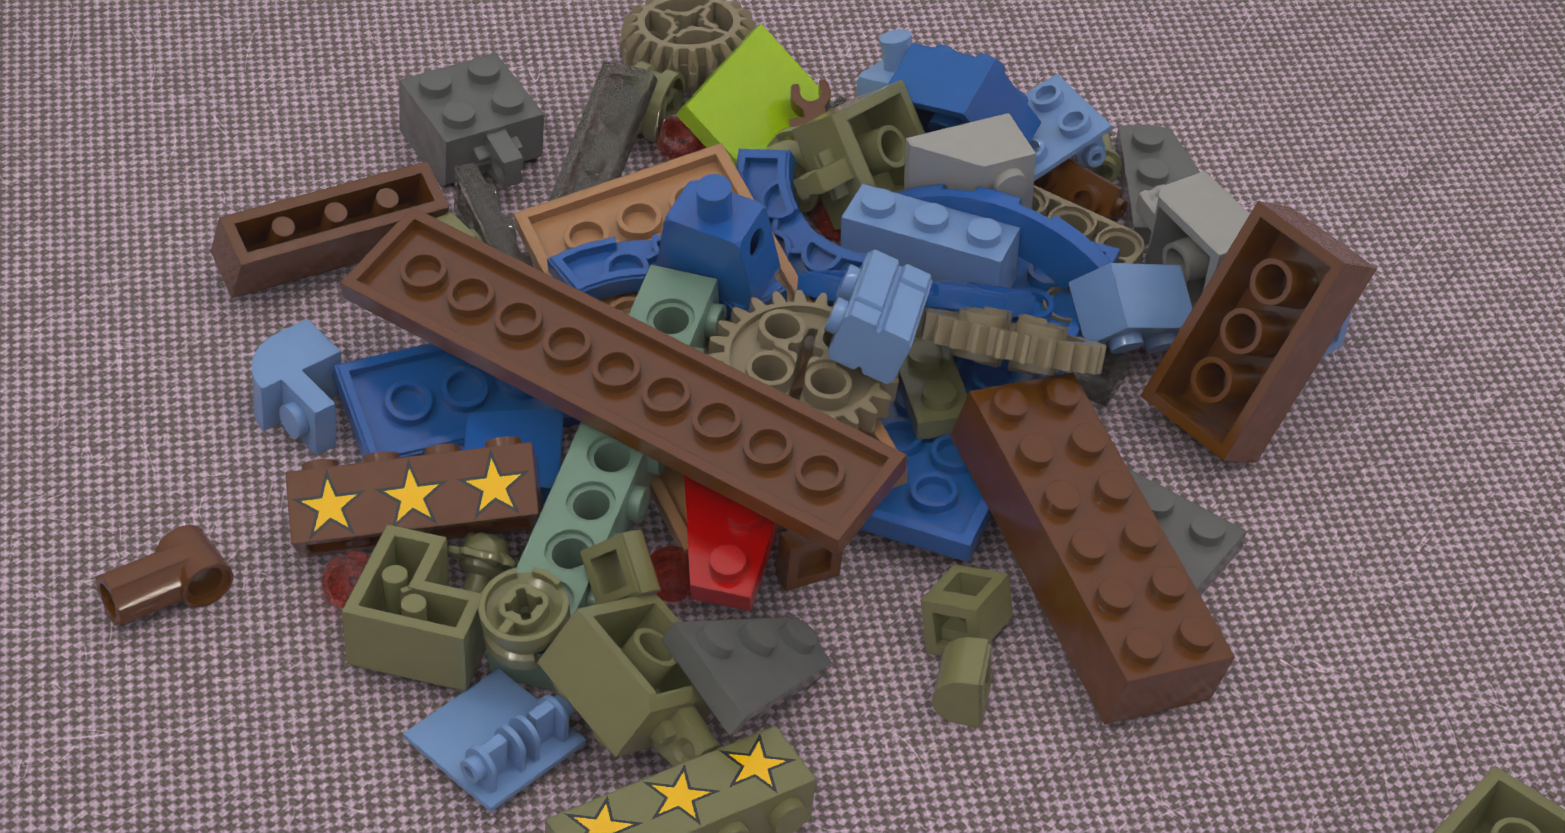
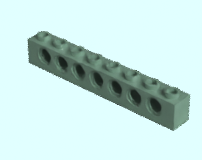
[485,265,727,692]

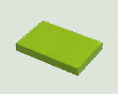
[676,24,831,167]

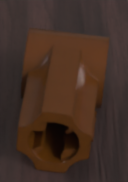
[96,525,234,625]

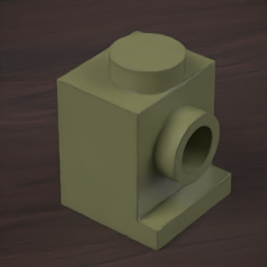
[920,564,1013,656]

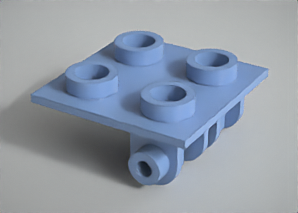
[1025,74,1113,181]
[403,668,586,812]

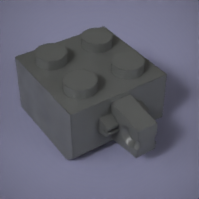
[399,53,544,188]

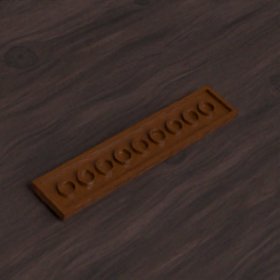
[340,207,907,555]

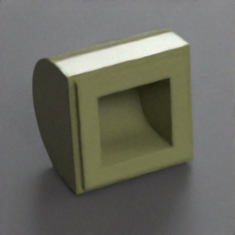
[580,530,661,604]
[932,637,992,728]

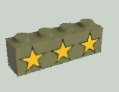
[545,725,816,833]

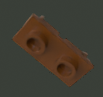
[1034,158,1128,220]

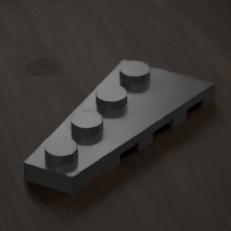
[1128,469,1247,596]

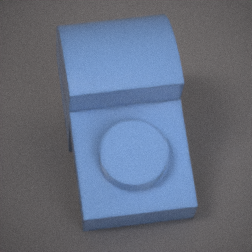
[252,319,341,455]

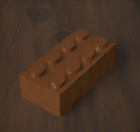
[1140,201,1377,462]

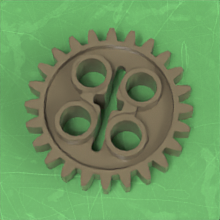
[708,290,899,433]
[915,306,1107,376]

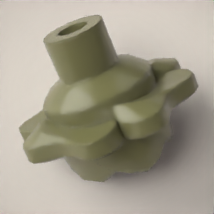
[447,532,518,593]

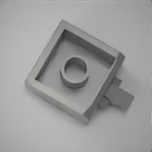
[1135,171,1250,308]

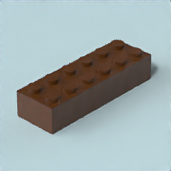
[950,372,1235,725]

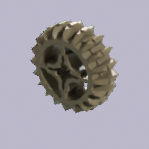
[619,0,756,96]

